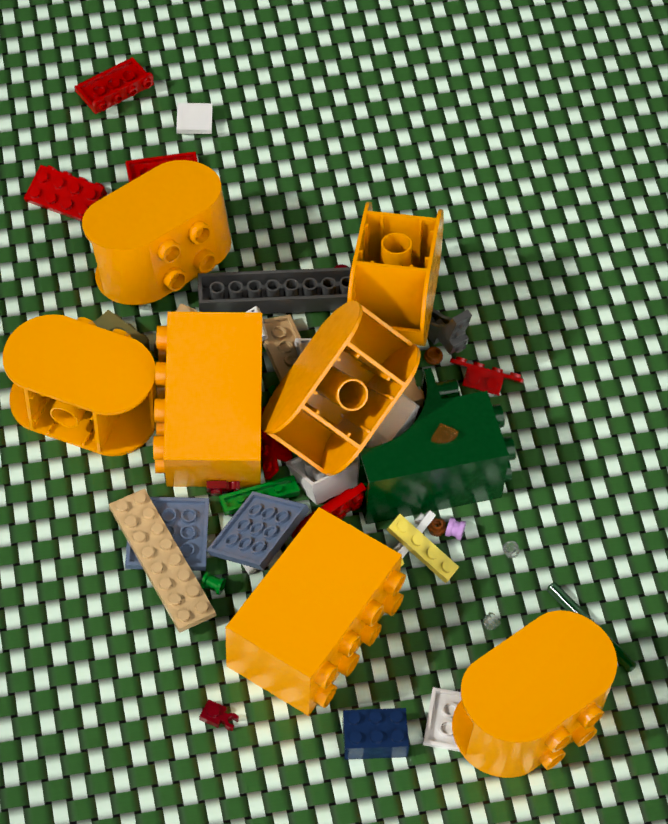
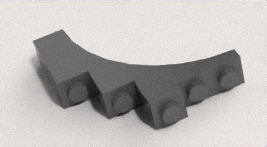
[428,308,472,355]

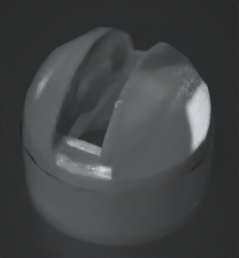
[503,541,520,559]
[483,612,501,630]

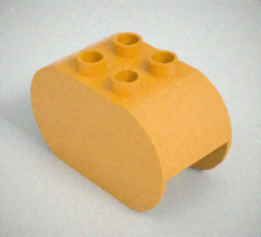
[82,160,231,305]
[347,201,444,346]
[261,300,421,476]
[3,314,157,456]
[452,610,617,778]

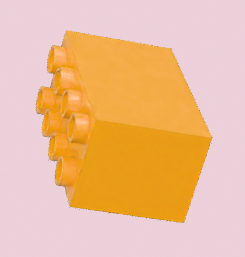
[153,312,262,487]
[225,507,406,716]

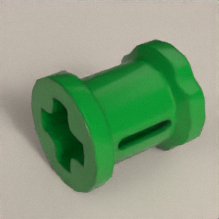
[200,571,226,595]

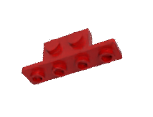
[450,356,524,396]
[261,406,292,480]

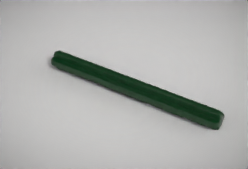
[547,582,637,672]

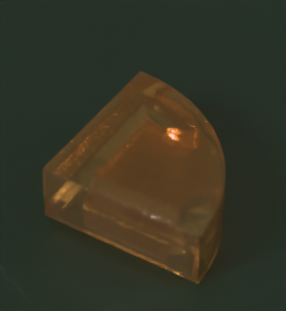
[431,423,458,443]

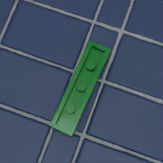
[219,475,300,516]

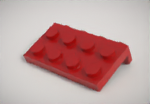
[74,57,154,115]
[125,152,198,182]
[24,165,107,222]
[291,483,367,539]

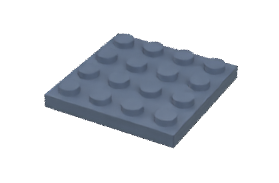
[207,491,310,570]
[125,497,209,571]

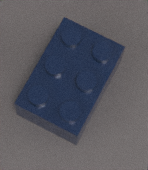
[342,708,409,760]

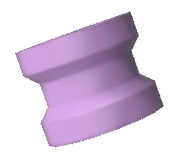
[445,517,466,540]

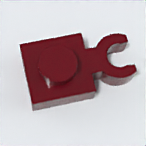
[206,481,240,496]
[199,700,239,731]

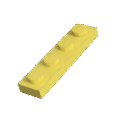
[386,514,459,583]

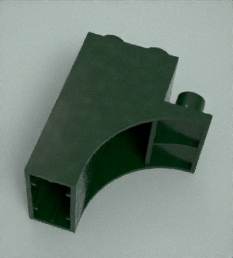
[357,368,516,524]

